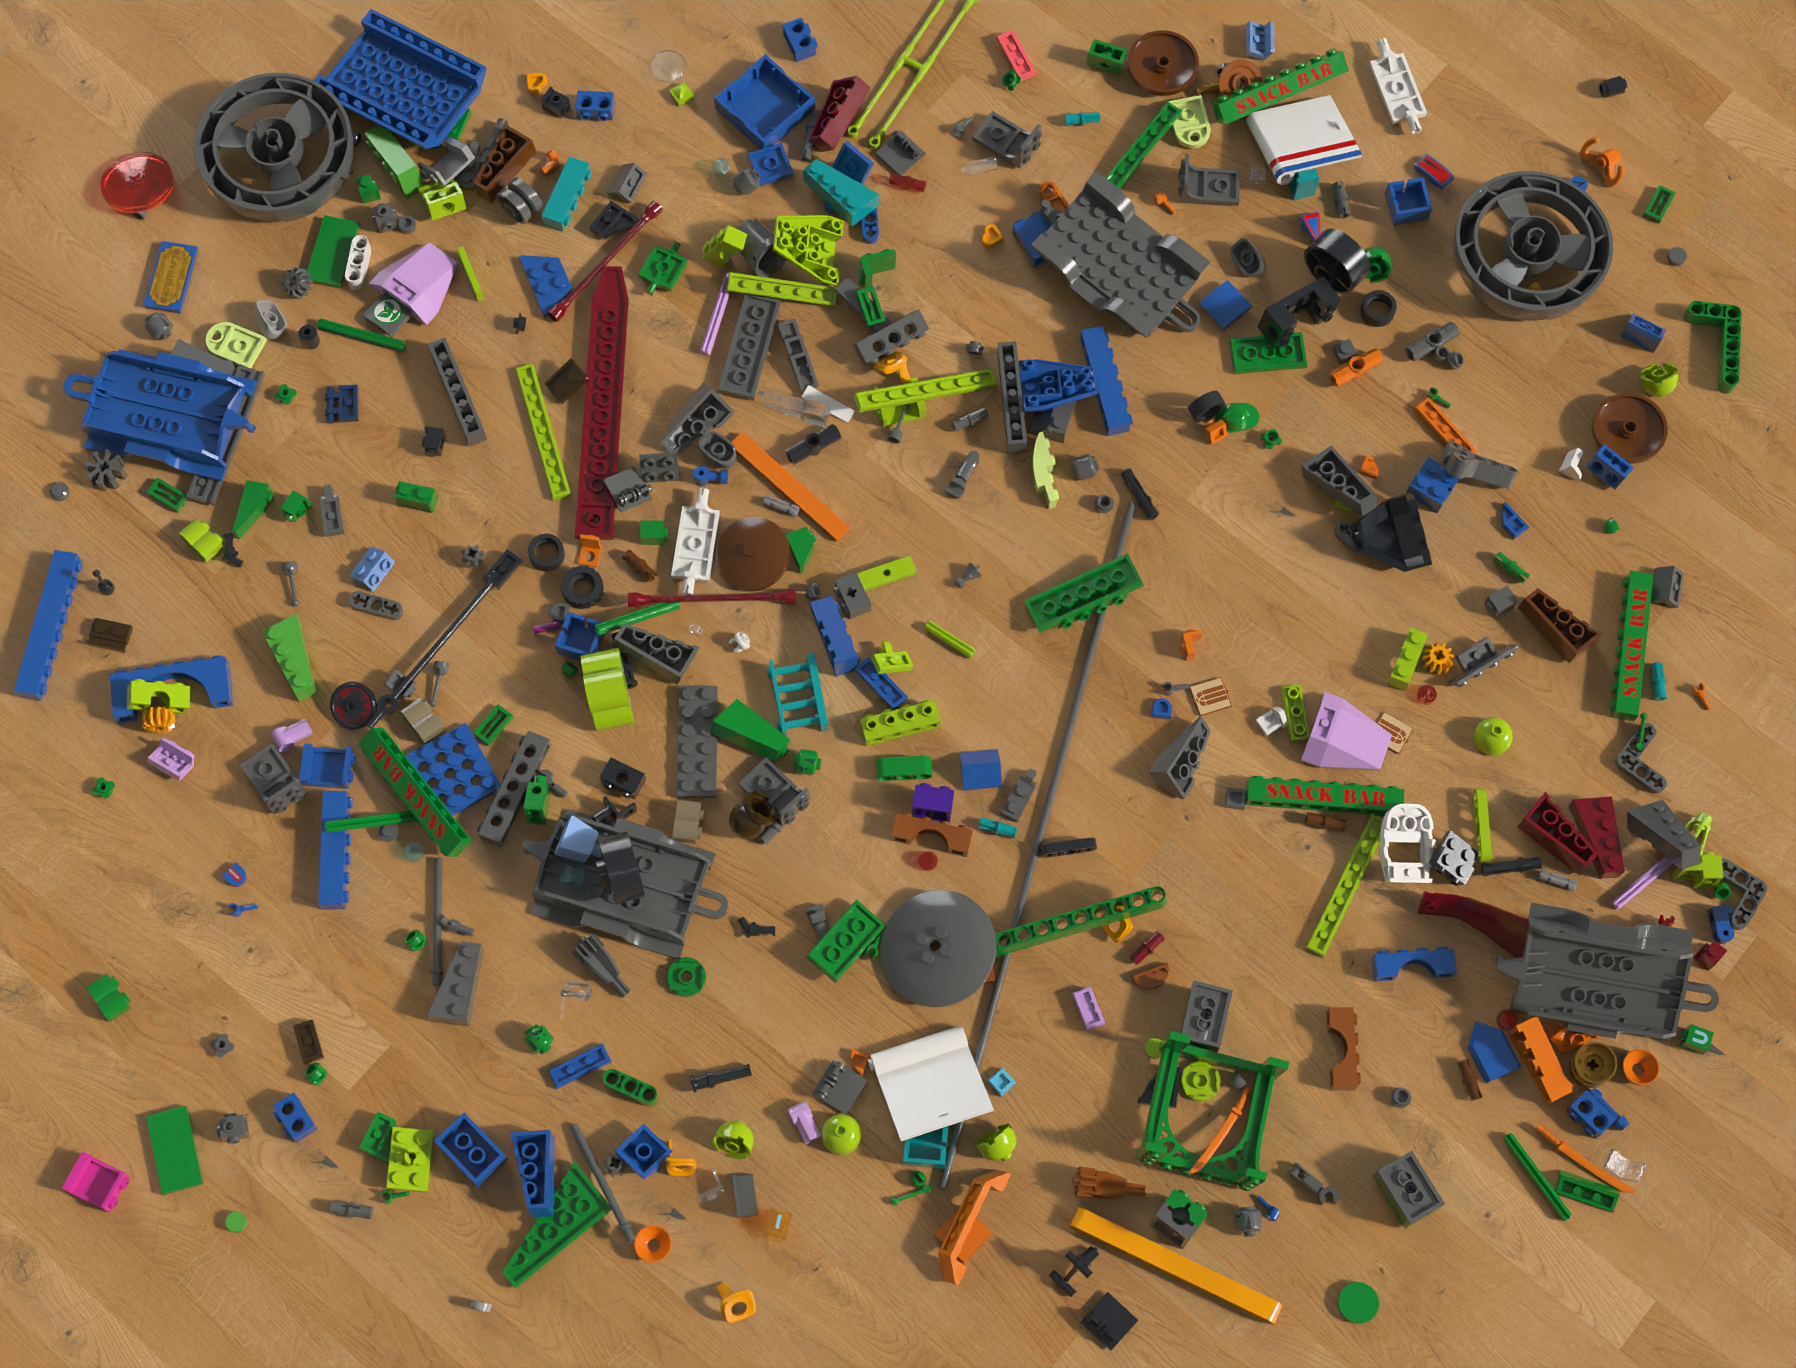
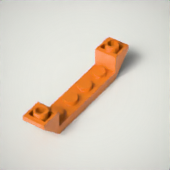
[938,1170,1011,1285]

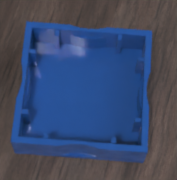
[714,54,816,149]

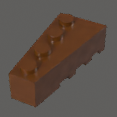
[473,124,536,203]
[1518,588,1603,664]

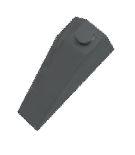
[659,382,735,452]

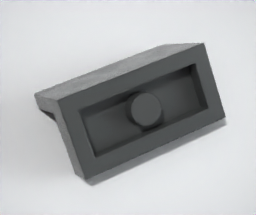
[607,163,647,203]
[1651,566,1684,608]
[732,1174,758,1219]

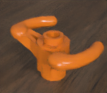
[1580,136,1625,187]

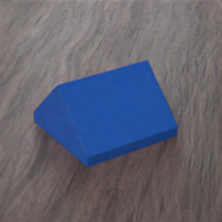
[1621,313,1666,353]
[959,749,1002,791]
[615,1123,672,1180]

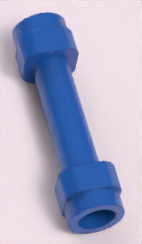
[1589,1087,1630,1131]

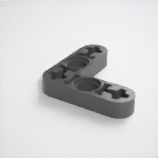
[1615,723,1667,794]
[1722,858,1767,930]

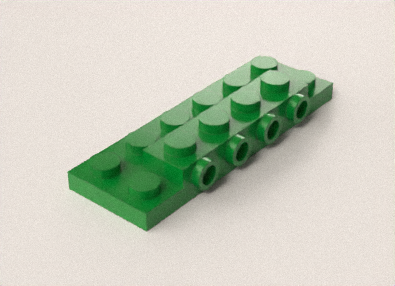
[1024,553,1144,633]

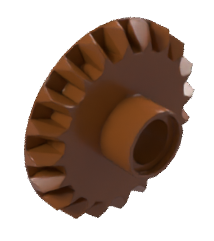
[1218,59,1262,96]

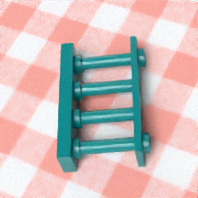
[766,653,829,737]

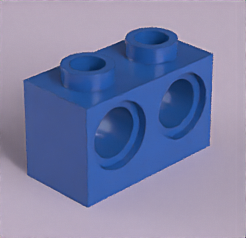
[782,17,818,62]
[576,90,615,121]
[1586,444,1634,490]
[1566,1090,1616,1139]
[273,1092,318,1142]

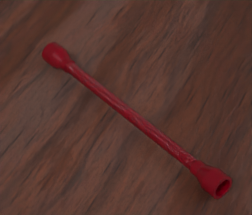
[547,201,663,322]
[628,589,796,608]

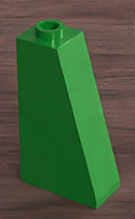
[710,699,791,762]

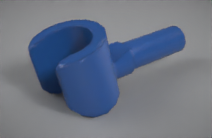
[228,903,258,917]
[1256,1195,1279,1222]

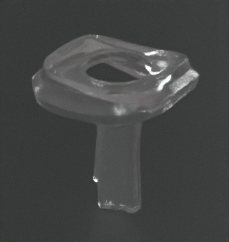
[560,980,592,1019]

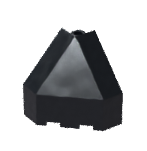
[1350,492,1432,572]

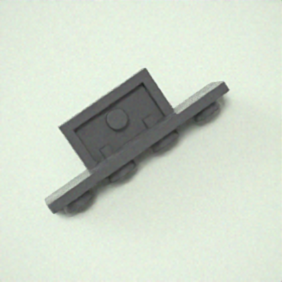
[1448,637,1519,687]

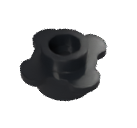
[513,313,526,334]

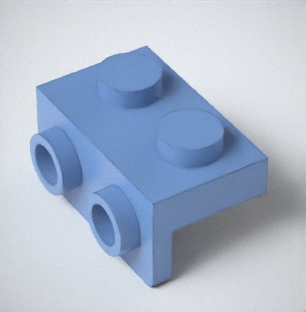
[1246,21,1275,60]
[349,546,395,591]

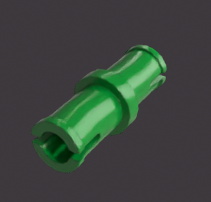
[1493,551,1530,584]

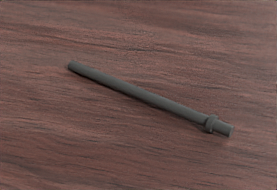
[431,857,443,986]
[570,1123,636,1243]

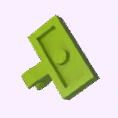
[871,641,914,674]

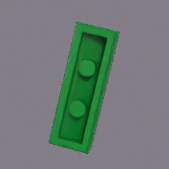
[1554,1170,1620,1213]

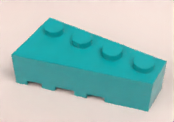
[803,159,879,226]

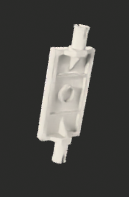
[1369,38,1427,134]
[671,488,720,596]

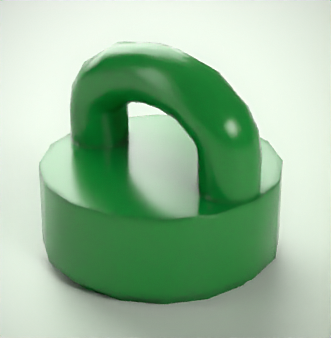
[404,929,426,951]
[304,1062,327,1085]

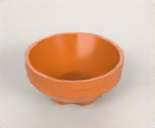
[1622,1049,1660,1086]
[634,1225,672,1263]

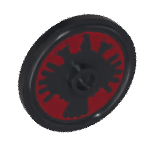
[330,681,377,730]

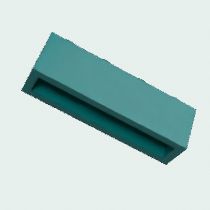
[541,156,592,232]

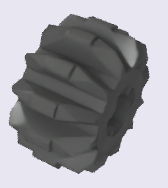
[280,267,313,299]

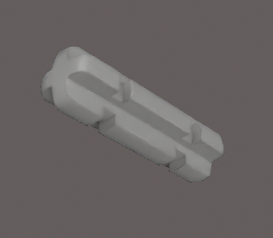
[763,495,799,517]
[1538,869,1577,891]

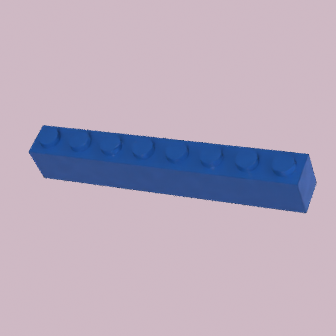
[14,550,83,701]

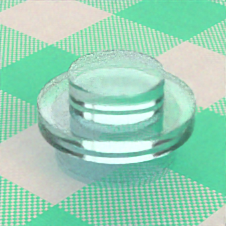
[713,158,729,176]
[404,843,424,862]

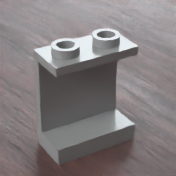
[417,136,475,186]

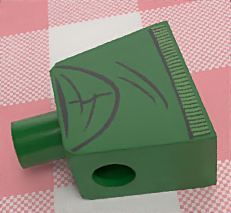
[523,775,550,825]

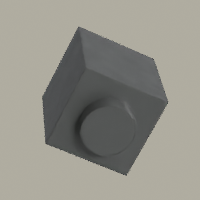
[1484,586,1518,618]

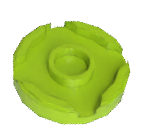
[1180,1061,1221,1102]

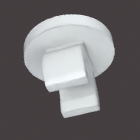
[729,632,750,653]

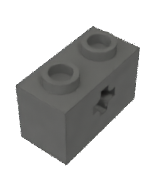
[833,572,871,619]

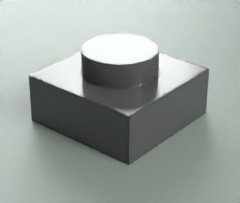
[1332,339,1358,364]

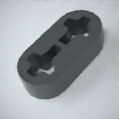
[1334,521,1358,553]

